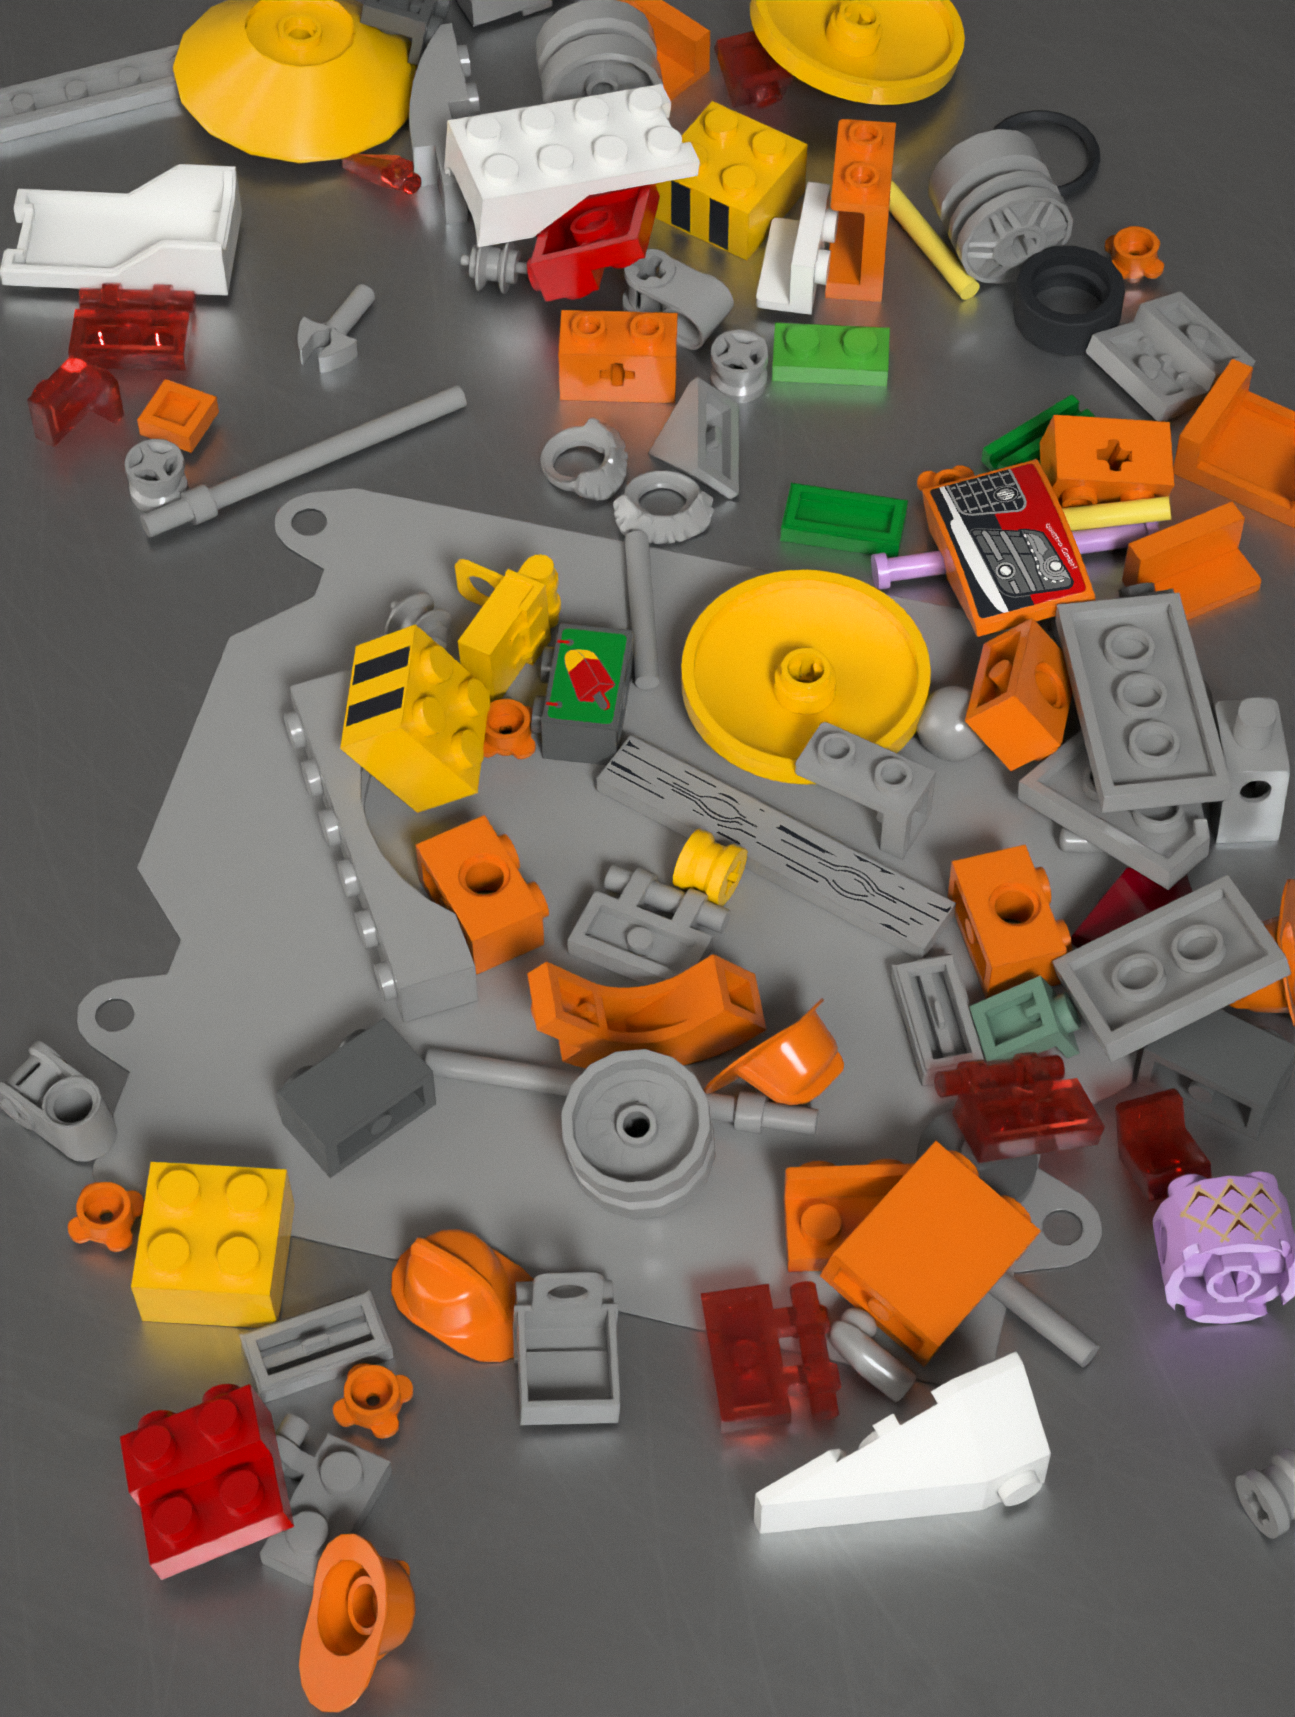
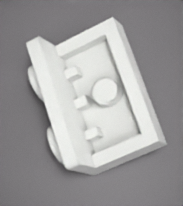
[756,181,839,315]

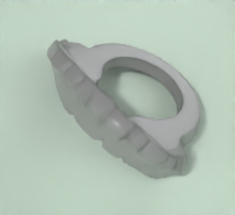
[540,417,628,501]
[613,470,714,544]

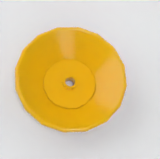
[172,0,418,164]

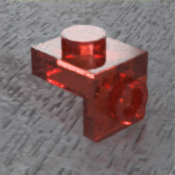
[714,31,794,109]
[27,355,124,448]
[1115,1088,1212,1202]

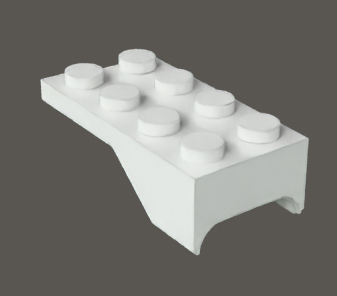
[444,84,700,247]
[0,164,242,296]

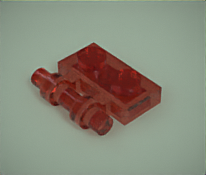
[68,283,196,371]
[934,1052,1105,1163]
[700,1281,842,1433]

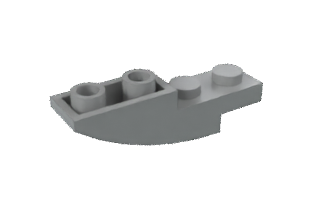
[409,23,480,225]

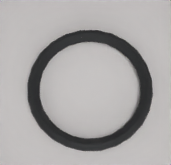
[993,110,1101,197]

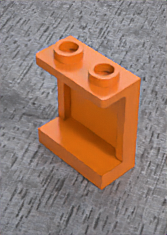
[825,119,896,302]
[1173,358,1295,528]
[820,1141,1041,1367]

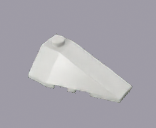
[754,1351,1051,1534]

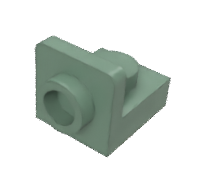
[969,975,1081,1071]

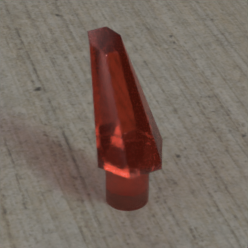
[342,154,422,194]

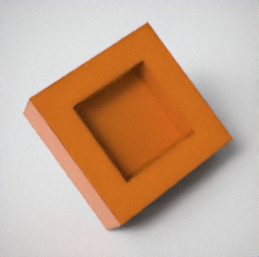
[137,379,219,453]

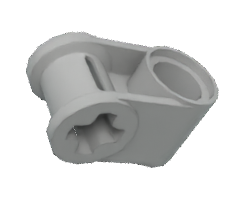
[622,248,734,350]
[0,1041,117,1162]

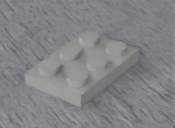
[1052,875,1291,1063]

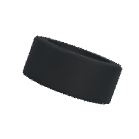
[1013,246,1125,355]

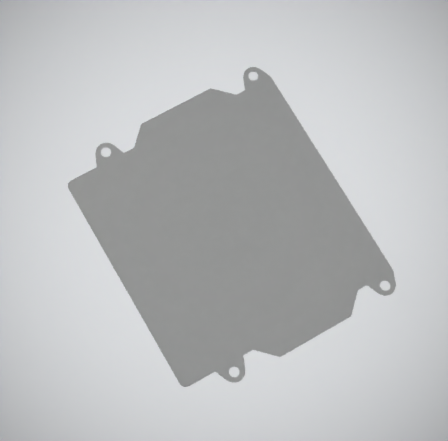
[77,488,1213,1386]

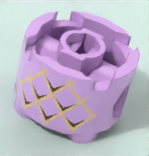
[1152,1171,1295,1324]

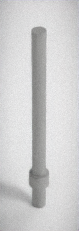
[140,385,467,538]
[425,1048,819,1136]

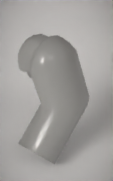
[830,1308,917,1402]

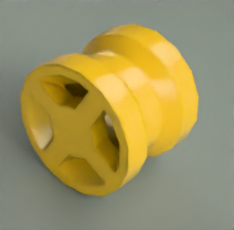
[673,828,748,906]

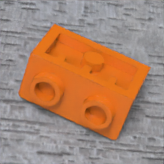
[783,1159,915,1272]

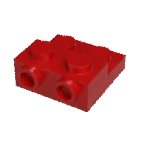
[527,184,660,302]
[120,1383,294,1580]

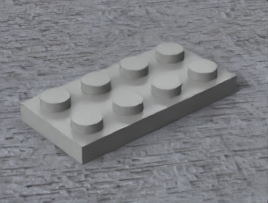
[1055,593,1231,813]

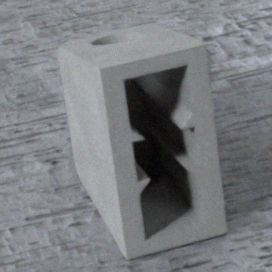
[1208,697,1290,844]

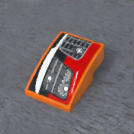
[922,459,1096,637]

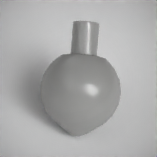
[916,686,986,761]

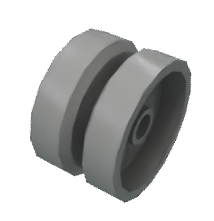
[535,0,663,104]
[561,1049,716,1219]

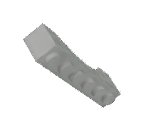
[284,669,478,1022]

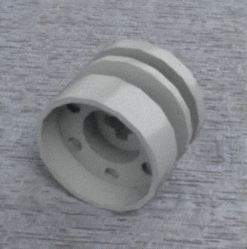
[928,129,1073,284]

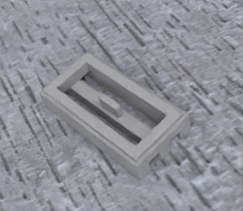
[890,953,988,1086]
[239,1290,394,1403]

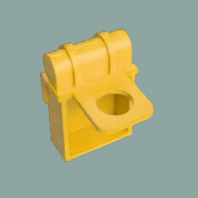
[455,554,561,703]

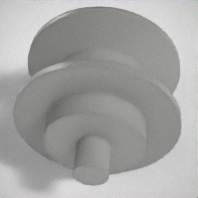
[460,241,528,294]
[385,592,452,649]

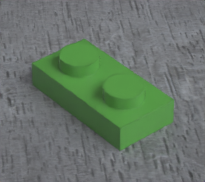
[772,323,890,387]

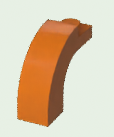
[527,954,767,1069]

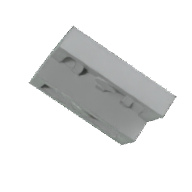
[1085,291,1256,421]

